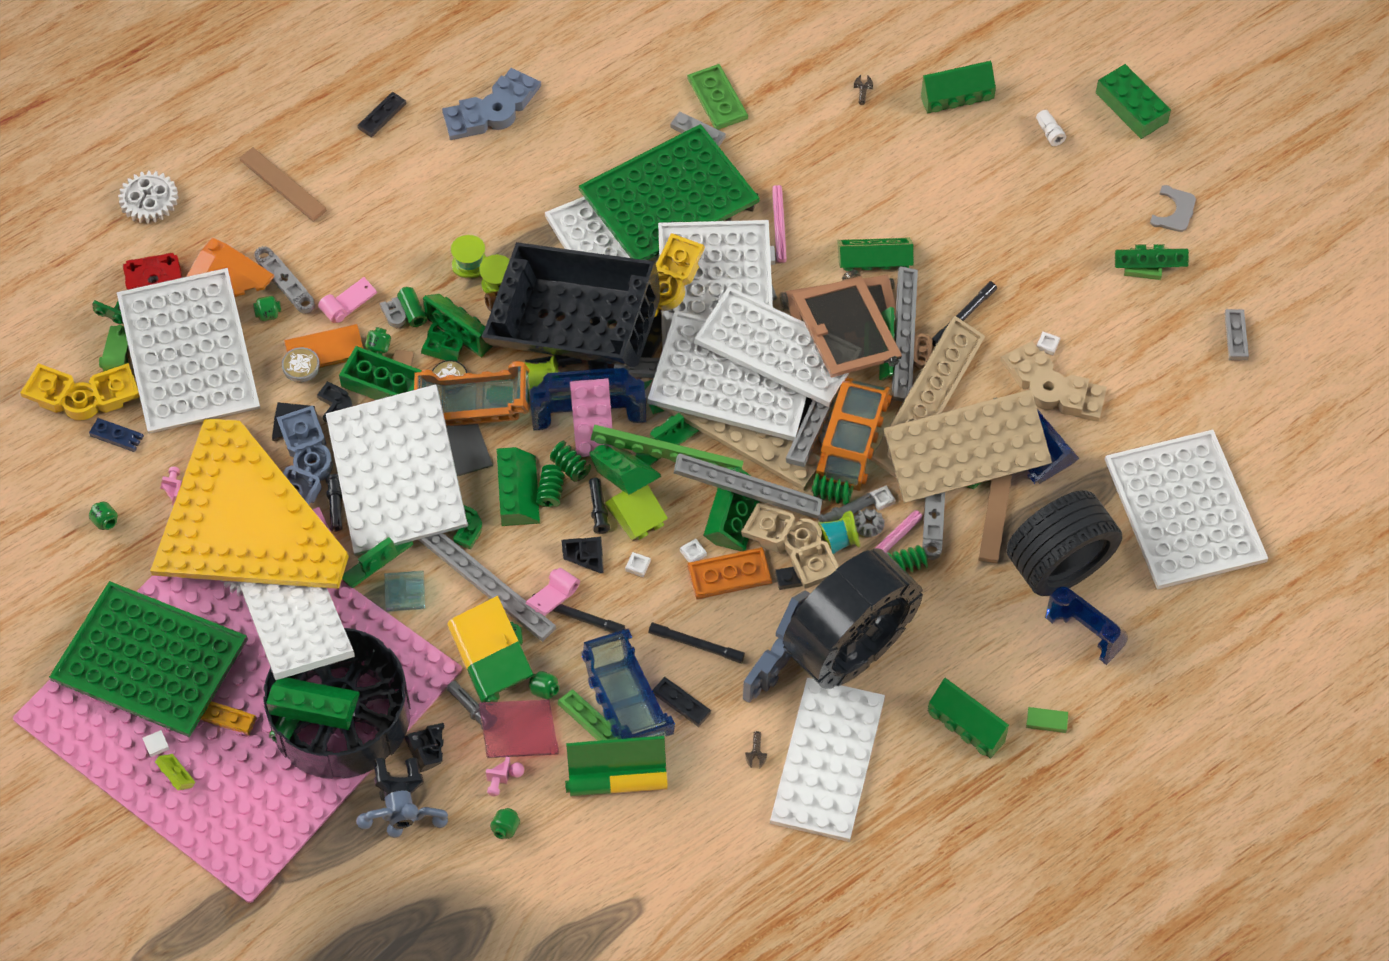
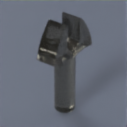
[854,75,873,105]
[745,731,767,769]

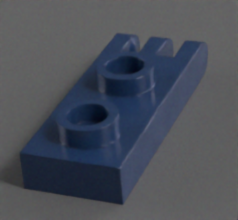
[89,418,144,452]

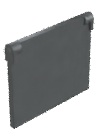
[446,409,493,477]

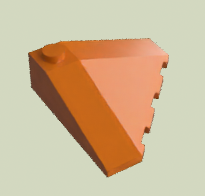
[186,237,275,297]

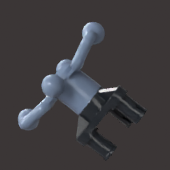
[356,758,448,838]

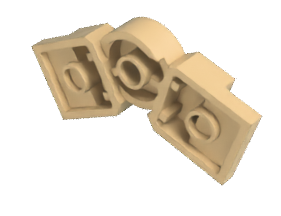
[1001,341,1107,422]
[742,503,839,589]

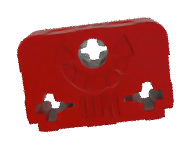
[123,253,182,290]

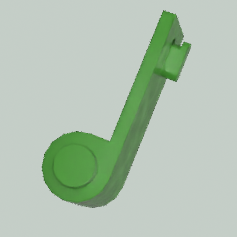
[99,325,129,372]

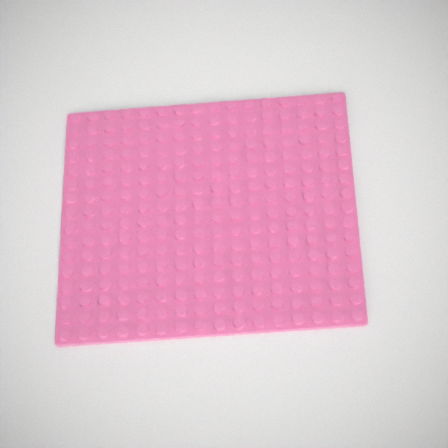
[13,576,462,903]

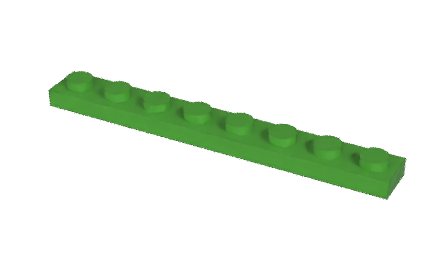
[591,425,743,469]

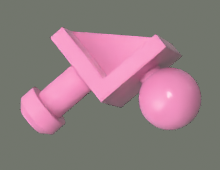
[160,466,182,505]
[486,757,524,797]

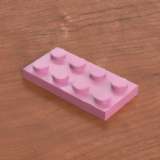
[570,378,612,457]

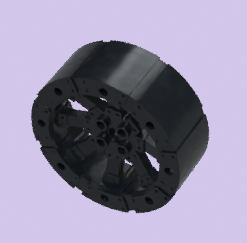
[783,548,923,689]
[263,628,411,779]

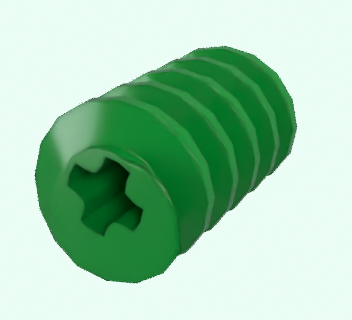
[550,440,591,482]
[536,464,565,507]
[812,473,854,505]
[887,545,928,572]

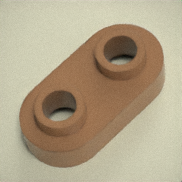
[913,333,932,369]

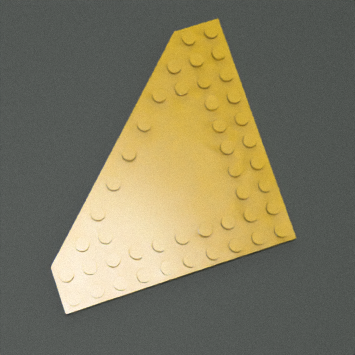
[150,419,349,589]

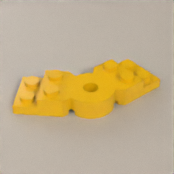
[654,233,705,317]
[20,363,140,420]

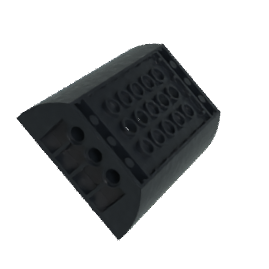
[482,242,660,367]

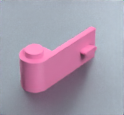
[318,277,377,323]
[526,568,580,616]

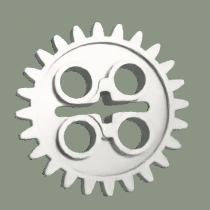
[118,171,178,224]

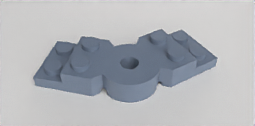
[442,68,541,140]
[277,405,333,505]
[743,590,811,703]

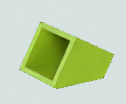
[604,485,668,540]

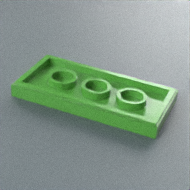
[687,64,748,130]

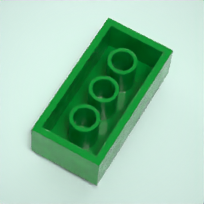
[1096,64,1171,139]
[339,346,424,400]

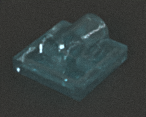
[384,571,426,612]

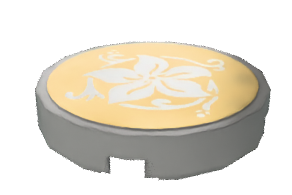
[282,347,320,382]

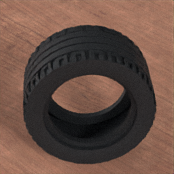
[1007,490,1122,596]

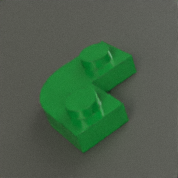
[453,504,482,550]

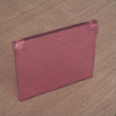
[479,700,559,758]

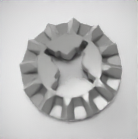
[854,508,884,537]

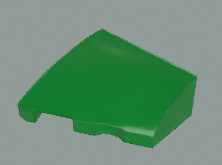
[421,322,464,361]

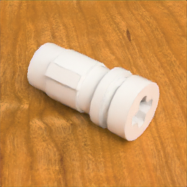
[1036,110,1066,146]

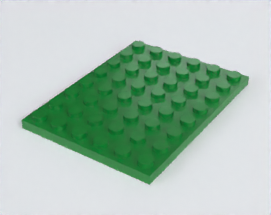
[579,124,760,260]
[49,581,248,738]

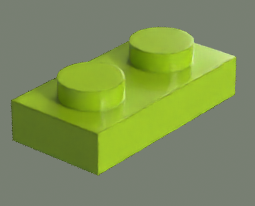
[155,754,196,791]

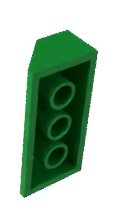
[921,60,996,114]
[837,237,914,271]
[423,294,493,358]
[589,444,662,495]
[496,447,540,526]
[703,466,760,551]
[266,677,359,730]
[927,677,1009,759]

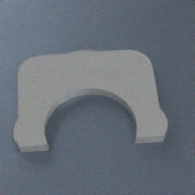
[1150,185,1196,232]

